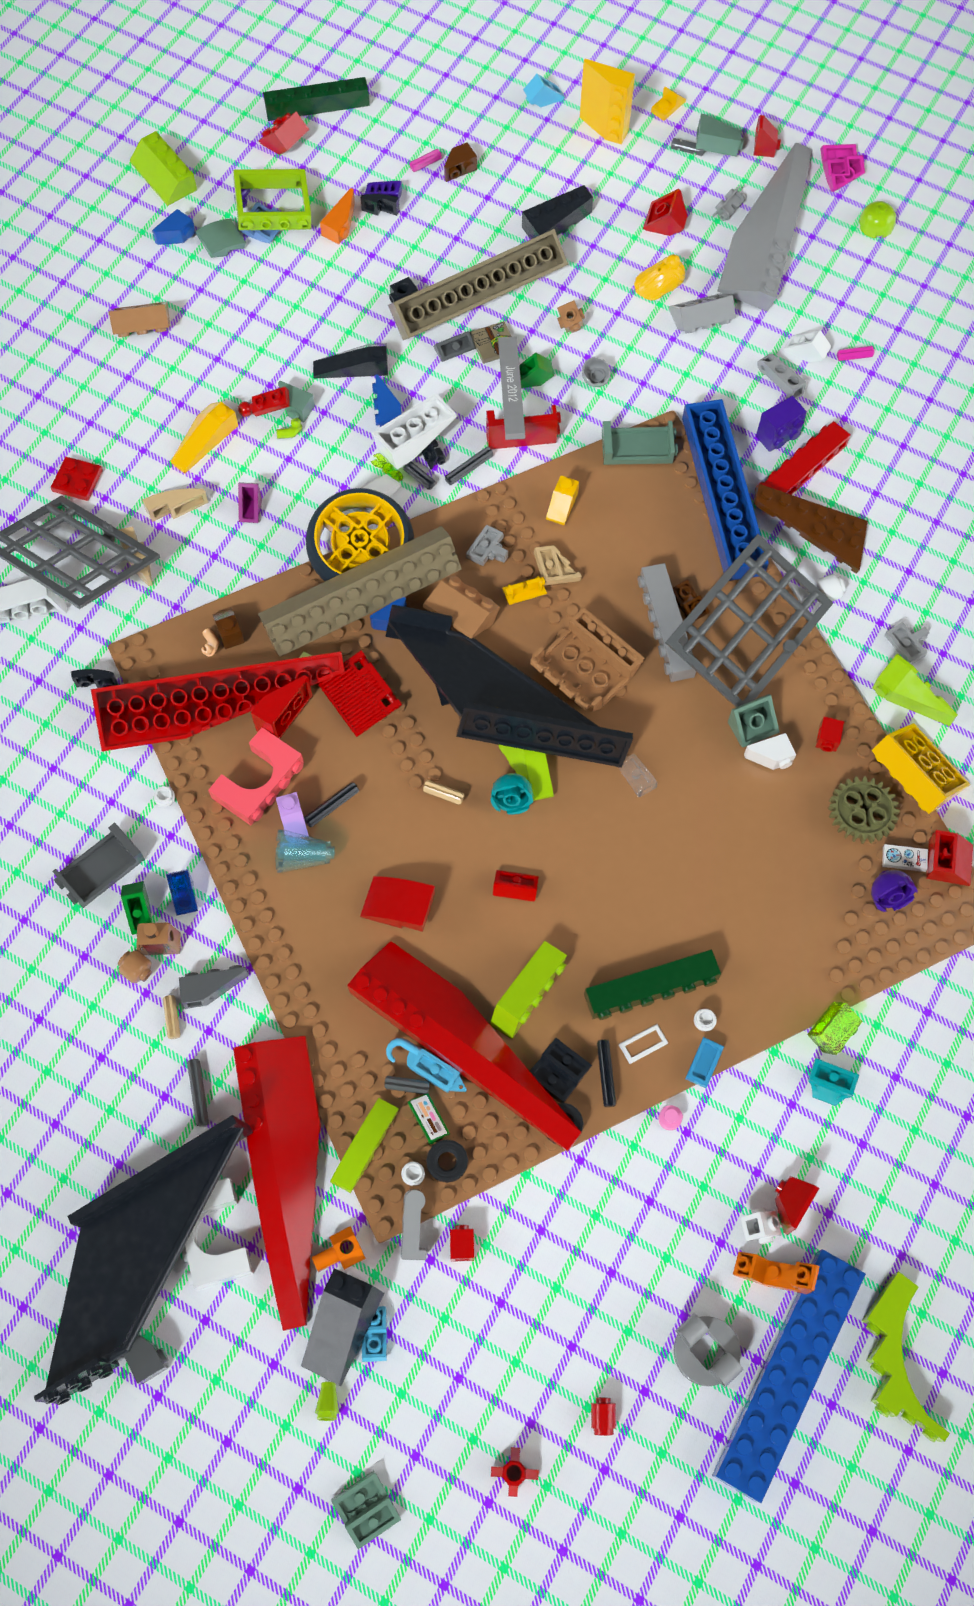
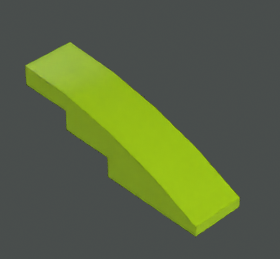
[330,1098,399,1193]

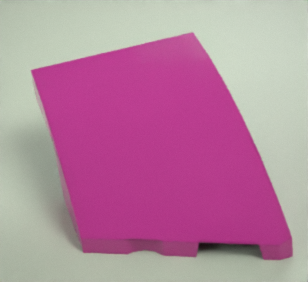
[820,144,865,192]

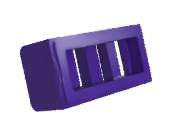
[364,181,402,201]

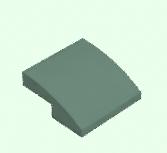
[196,219,246,258]
[331,1470,401,1549]

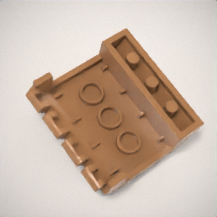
[530,607,645,712]

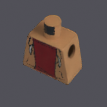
[137,922,181,955]

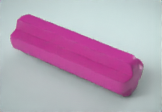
[410,149,442,172]
[837,346,874,361]

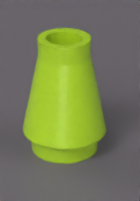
[315,1382,339,1421]

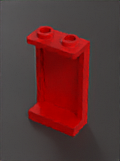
[486,405,561,449]

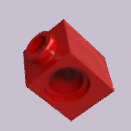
[815,717,844,752]
[450,1225,474,1262]

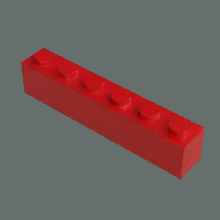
[755,421,851,495]

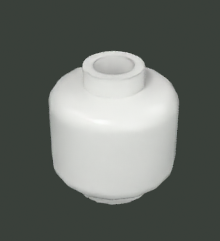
[817,574,846,602]

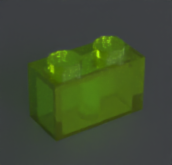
[807,1001,863,1055]

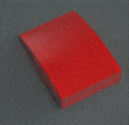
[360,876,435,932]

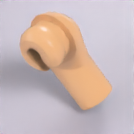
[202,628,220,657]

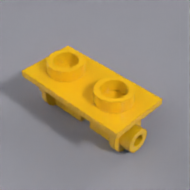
[502,576,547,605]

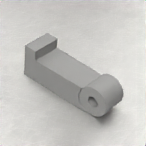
[757,353,806,399]
[401,1189,426,1260]

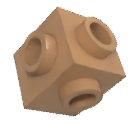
[557,300,585,333]

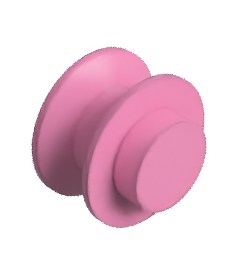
[658,1105,683,1130]

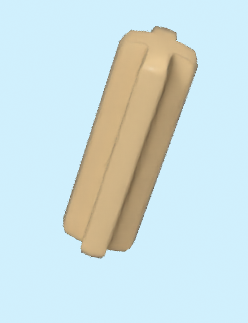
[423,780,464,804]
[163,995,180,1039]

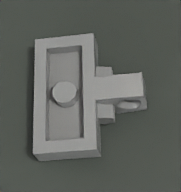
[466,525,508,566]
[885,622,929,665]

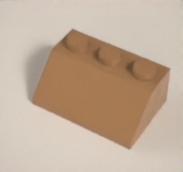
[108,302,170,337]
[423,575,500,639]

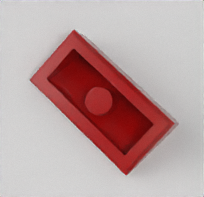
[493,870,539,902]

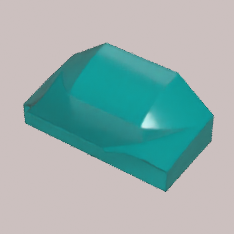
[808,1058,859,1106]

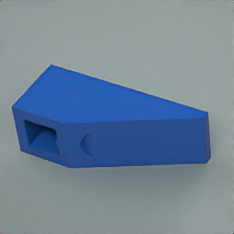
[372,375,402,427]

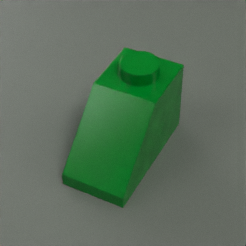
[519,352,554,388]
[121,881,153,935]

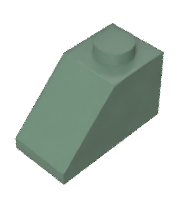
[278,381,315,423]

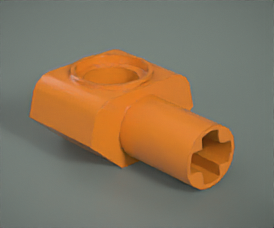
[312,1226,366,1272]

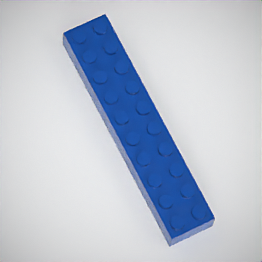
[682,399,769,581]
[712,1249,866,1503]

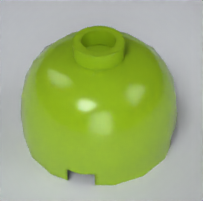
[859,201,896,238]

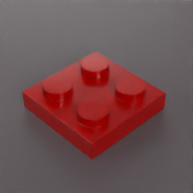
[50,456,103,501]

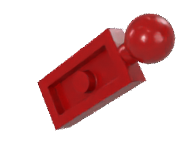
[238,387,290,417]

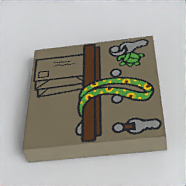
[470,321,512,364]

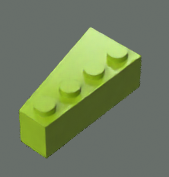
[490,941,567,1039]

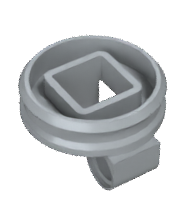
[673,1313,743,1388]

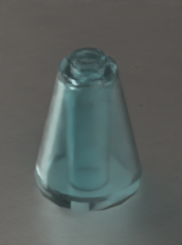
[275,829,335,873]

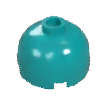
[490,773,533,815]

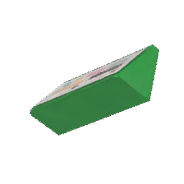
[408,1093,450,1145]

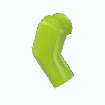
[276,418,302,439]

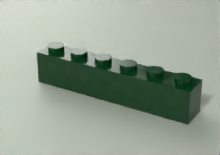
[263,77,370,121]
[584,949,721,1020]

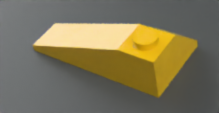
[170,402,238,474]

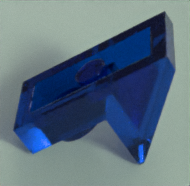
[166,869,198,916]

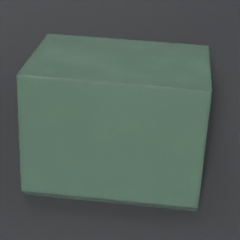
[728,694,780,747]

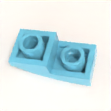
[362,1306,387,1362]

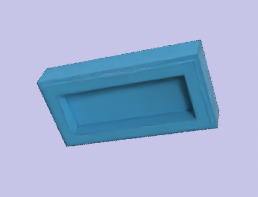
[685,1037,724,1089]

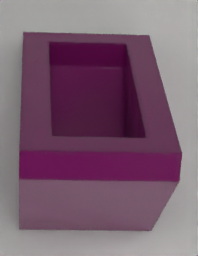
[238,482,262,523]

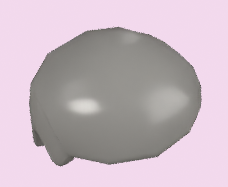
[582,357,611,387]

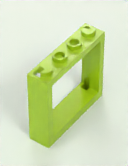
[233,169,311,230]

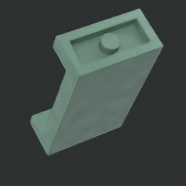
[602,421,678,465]

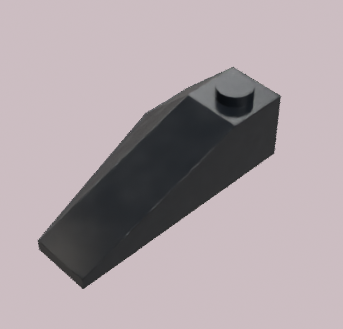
[313,343,388,379]

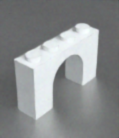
[182,1177,254,1290]

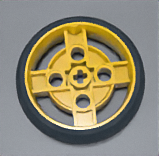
[306,488,414,581]

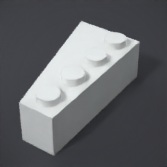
[0,574,67,624]

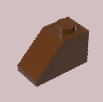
[212,608,244,649]

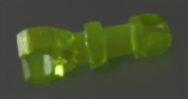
[371,453,403,482]

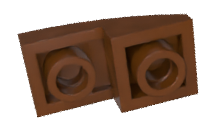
[673,579,710,621]

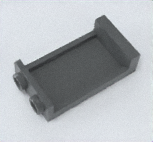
[52,822,145,908]

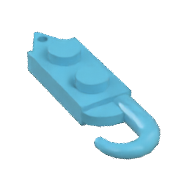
[386,1038,467,1093]

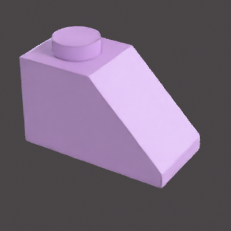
[276,792,310,845]

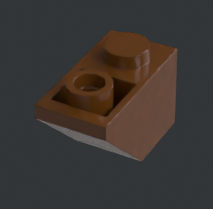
[444,142,477,182]

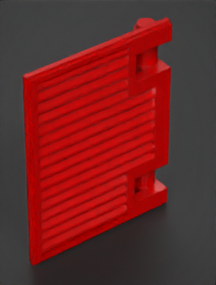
[317,650,402,737]

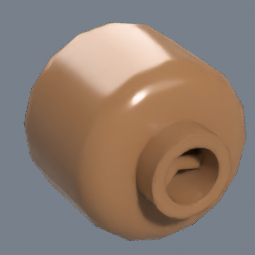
[118,950,152,984]

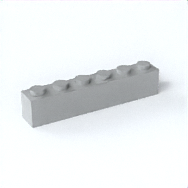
[638,563,696,682]

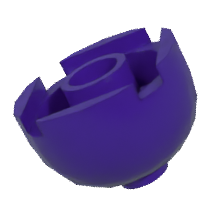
[871,870,918,912]

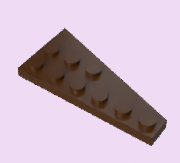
[753,484,868,574]

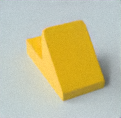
[651,87,686,121]

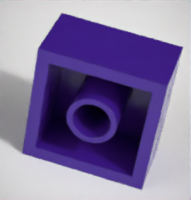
[756,396,807,452]

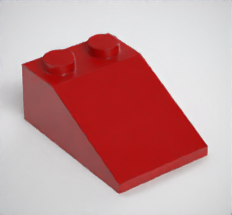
[251,675,312,739]

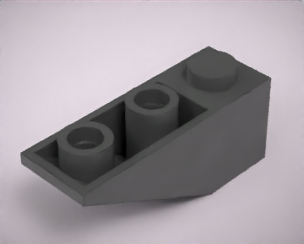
[179,965,249,1009]

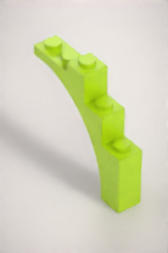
[862,1271,950,1443]

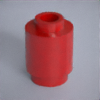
[591,1397,616,1436]

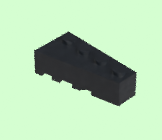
[522,185,593,240]

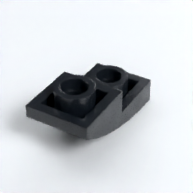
[71,669,118,688]

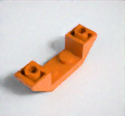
[733,1251,820,1294]

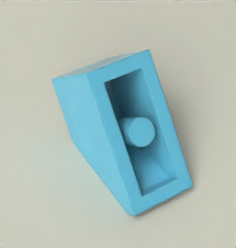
[523,74,565,107]

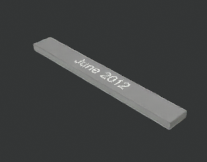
[498,337,525,440]

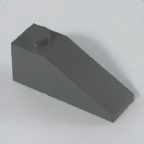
[124,1334,169,1384]

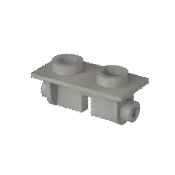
[713,185,745,221]

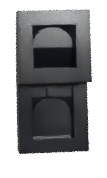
[360,194,400,216]

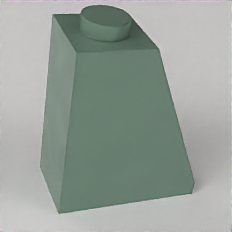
[695,113,744,157]

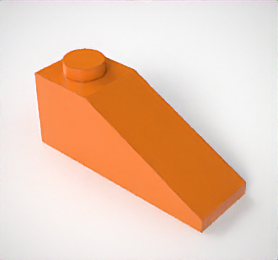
[320,188,355,244]

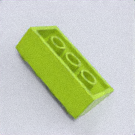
[130,131,197,206]

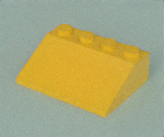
[579,59,635,145]
[871,723,971,814]

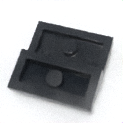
[530,1038,592,1103]

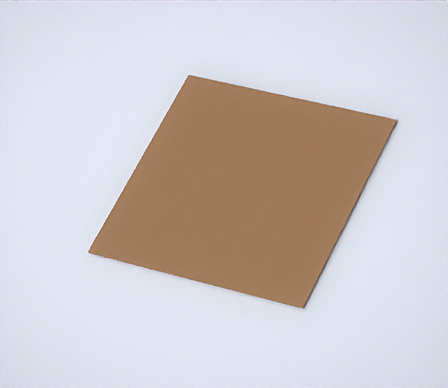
[108,411,974,1243]

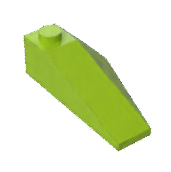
[872,654,958,726]

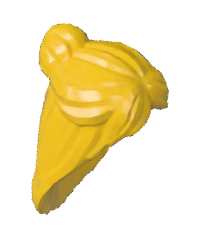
[634,254,685,301]

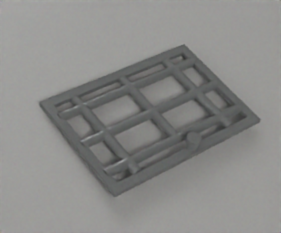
[0,495,160,609]
[665,534,833,707]

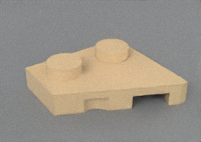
[534,545,582,585]

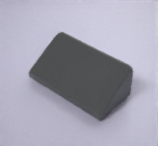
[433,331,476,362]

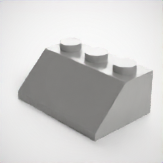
[669,293,736,334]

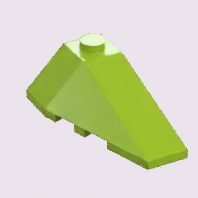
[498,745,554,801]

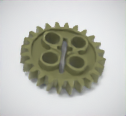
[828,776,900,844]

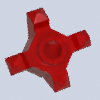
[491,1447,539,1497]

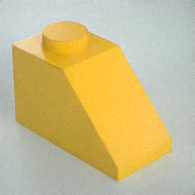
[546,475,579,526]

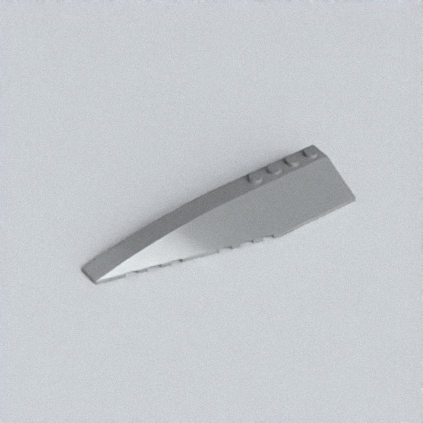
[717,143,812,312]

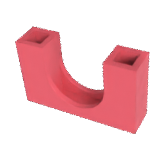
[208,728,304,826]

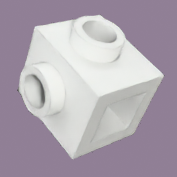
[741,1208,782,1244]

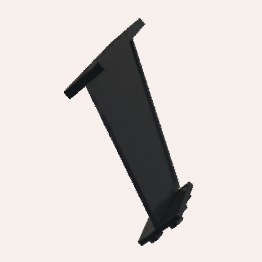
[385,605,633,768]
[34,1115,253,1405]

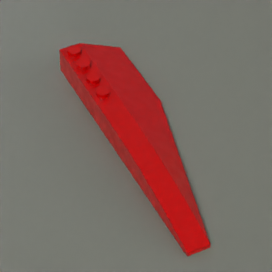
[91,652,345,752]
[347,941,581,1152]
[233,1036,321,1331]

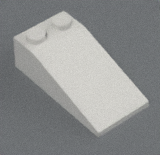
[372,393,457,469]

